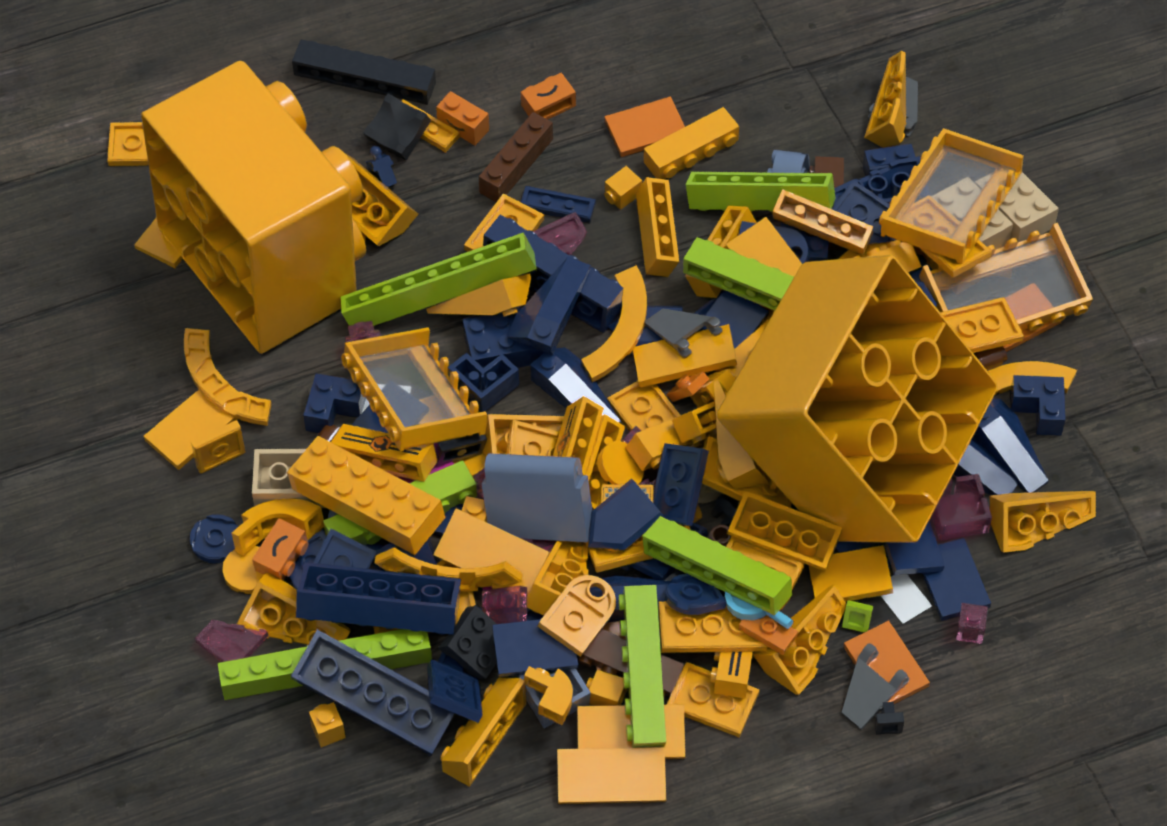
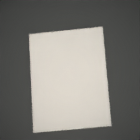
[881,574,932,624]

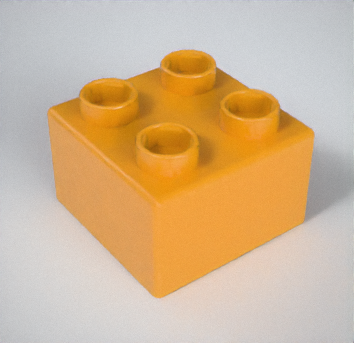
[141,61,366,354]
[717,255,998,543]

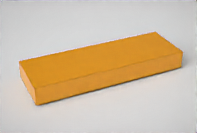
[402,99,460,153]

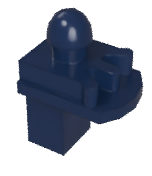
[366,146,397,187]

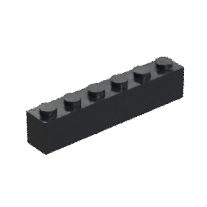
[292,39,436,105]

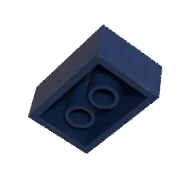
[463,308,544,368]

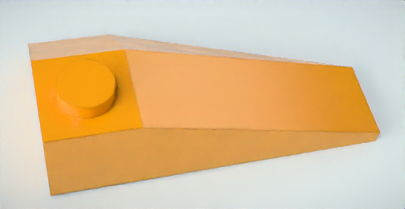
[864,51,906,148]
[426,273,531,317]
[714,380,769,489]
[483,414,564,456]
[990,491,1096,552]
[524,541,588,615]
[237,572,351,645]
[753,585,847,695]

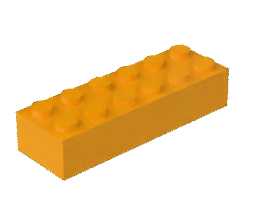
[287,436,446,555]

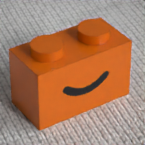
[521,72,576,120]
[436,91,489,146]
[252,518,309,581]

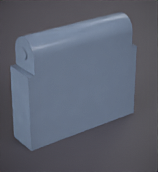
[482,453,592,542]

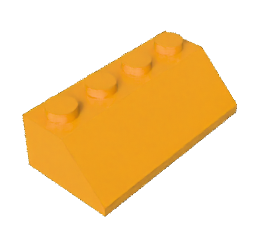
[345,153,418,246]
[727,491,842,571]
[440,678,526,787]

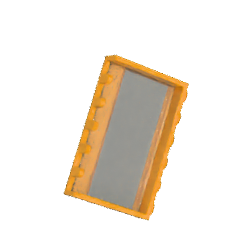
[879,128,1024,264]
[919,223,1093,331]
[341,327,487,452]

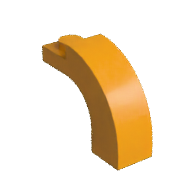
[231,498,324,556]

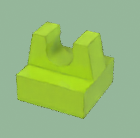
[842,600,873,632]

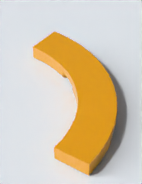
[581,265,647,383]
[184,328,272,426]
[988,361,1077,394]
[375,547,523,591]

